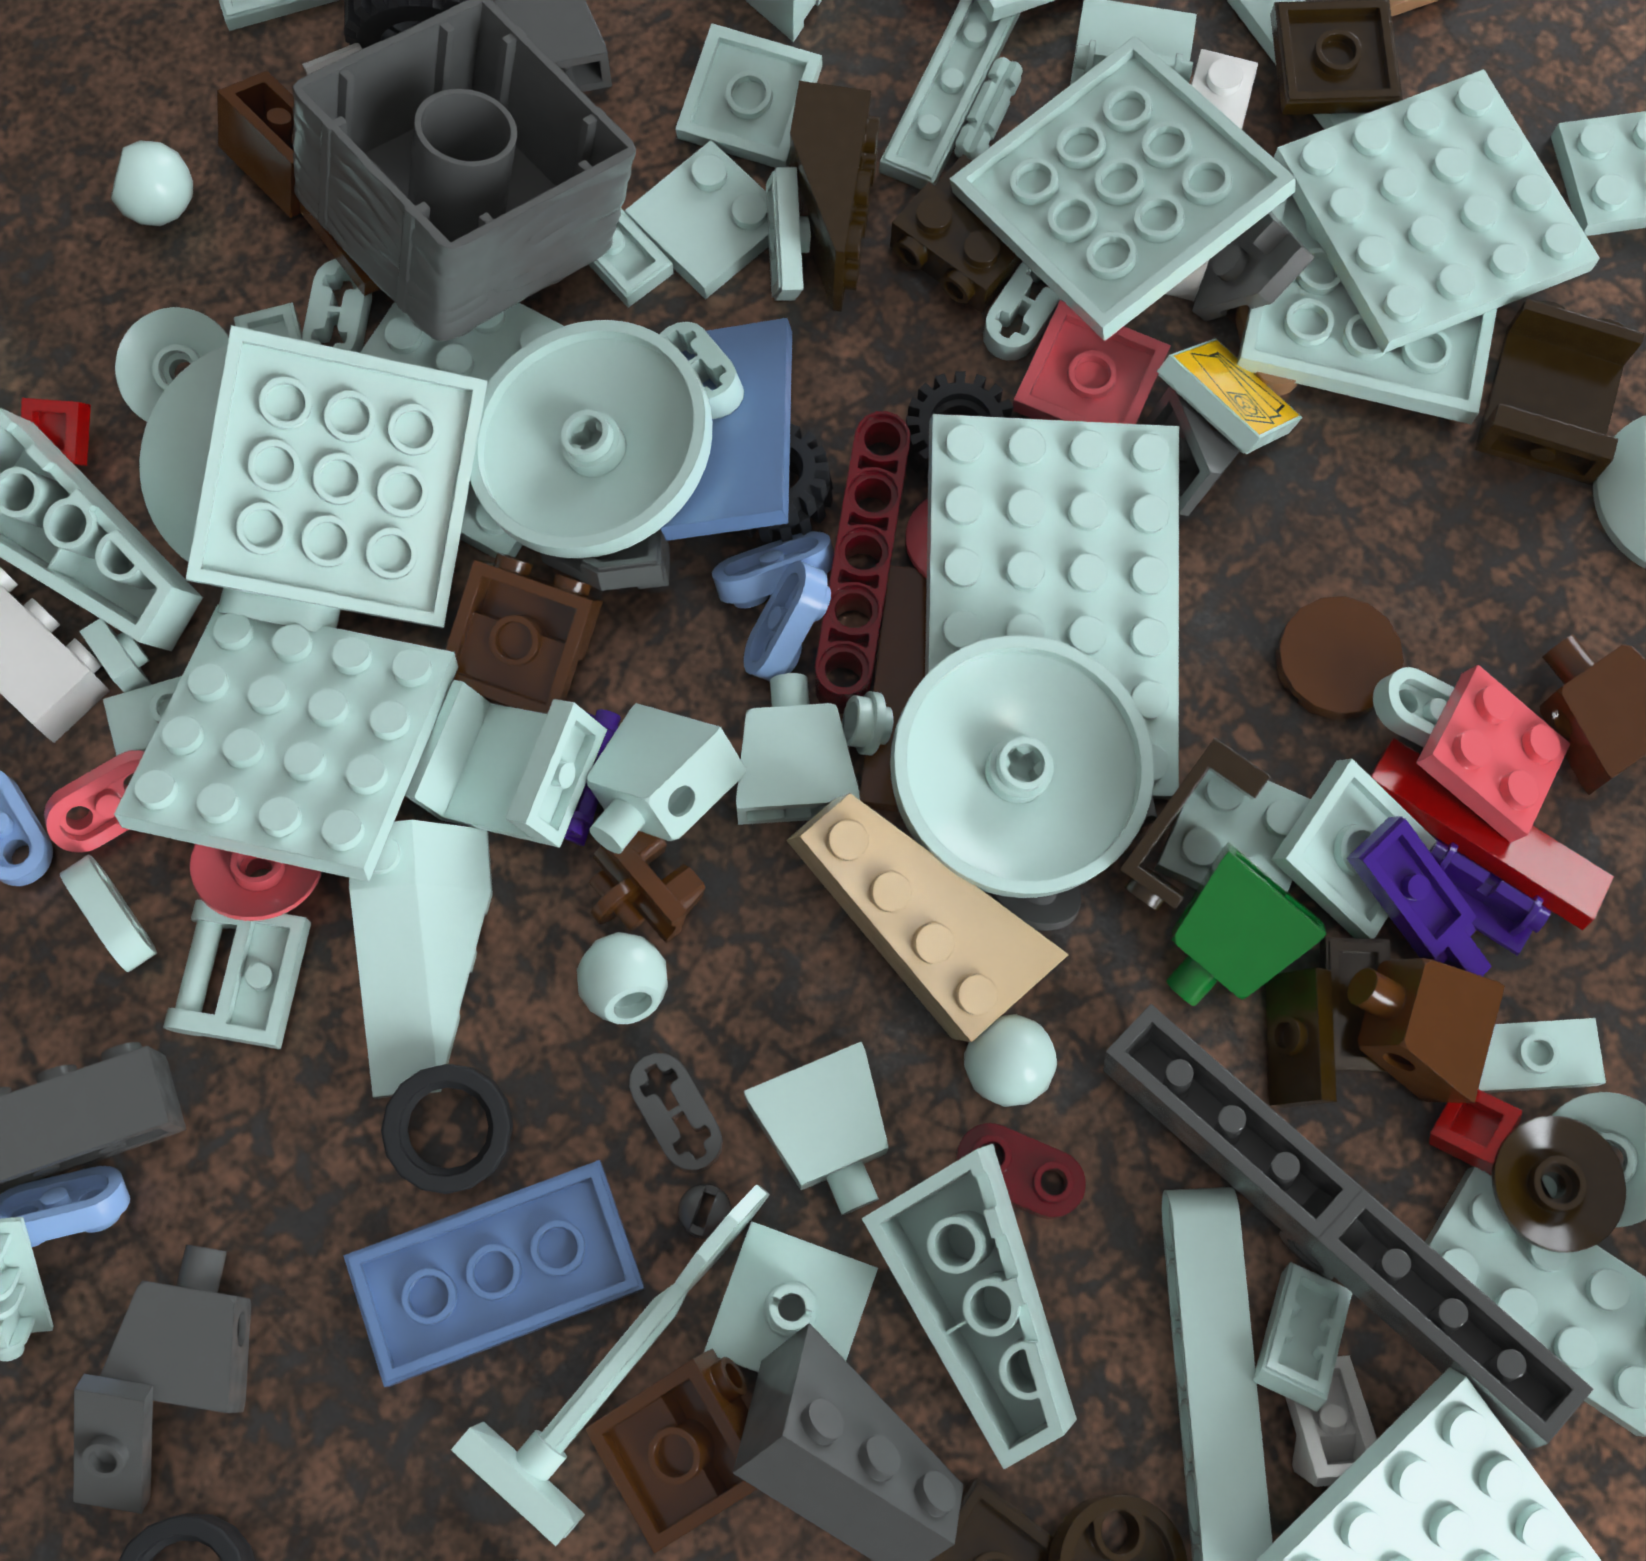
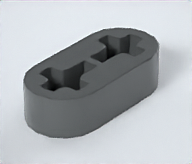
[629,1053,723,1173]

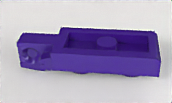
[1346,816,1492,976]

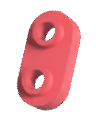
[44,750,145,853]

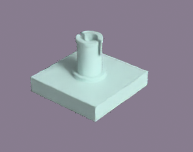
[704,1221,878,1372]

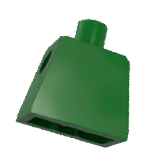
[1166,842,1326,1006]

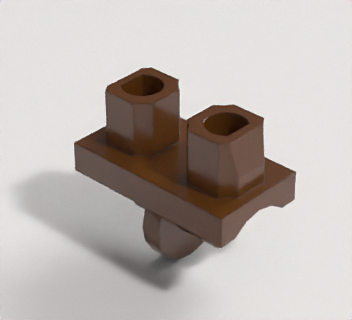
[589,831,706,943]

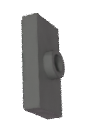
[73,1374,153,1514]

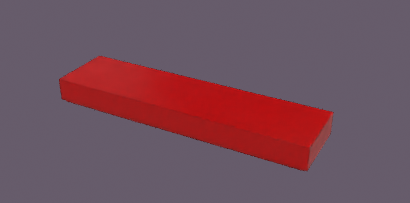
[1370,738,1614,931]

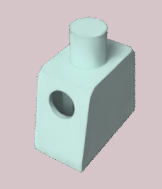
[736,673,860,825]
[587,703,747,854]
[744,1042,888,1215]

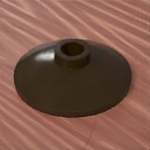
[1492,1116,1626,1253]

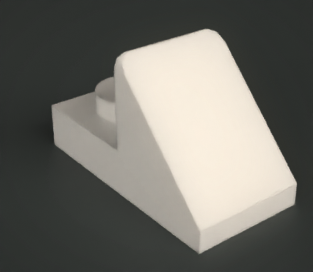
[1286,1355,1377,1487]

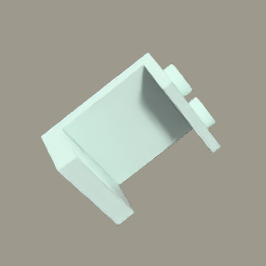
[405,680,607,848]

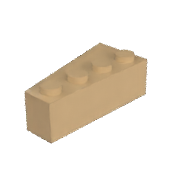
[786,793,1069,1042]

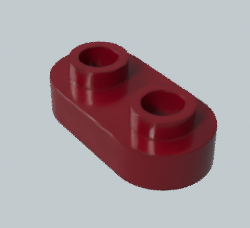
[955,1123,1086,1219]

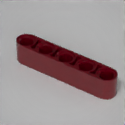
[815,411,910,714]

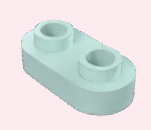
[1373,667,1454,747]

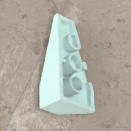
[349,820,493,1099]

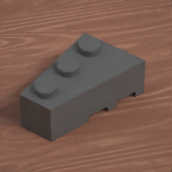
[733,1323,963,1561]

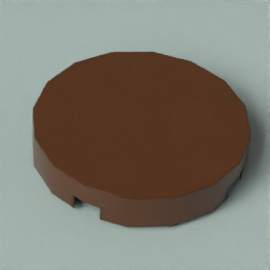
[1275,596,1404,720]

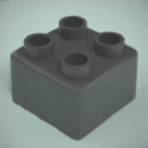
[292,0,636,341]

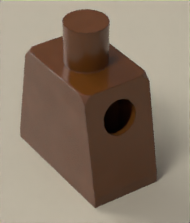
[1539,634,1646,795]
[1347,958,1505,1103]

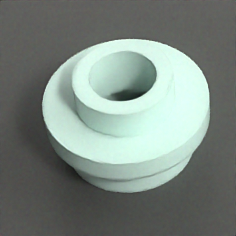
[842,691,893,756]

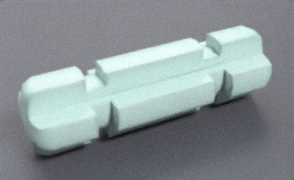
[954,57,1023,161]

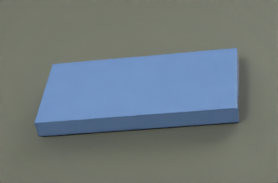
[660,318,792,541]
[343,1160,645,1387]

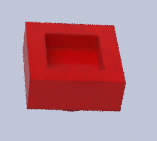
[21,398,91,466]
[1429,1089,1523,1175]

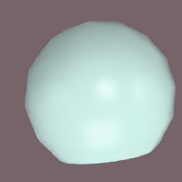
[111,140,193,226]
[577,932,668,1024]
[964,1014,1057,1107]

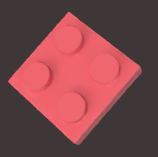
[1013,300,1171,424]
[1416,665,1570,843]

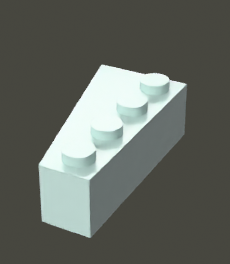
[0,408,203,651]
[862,1144,1077,1469]

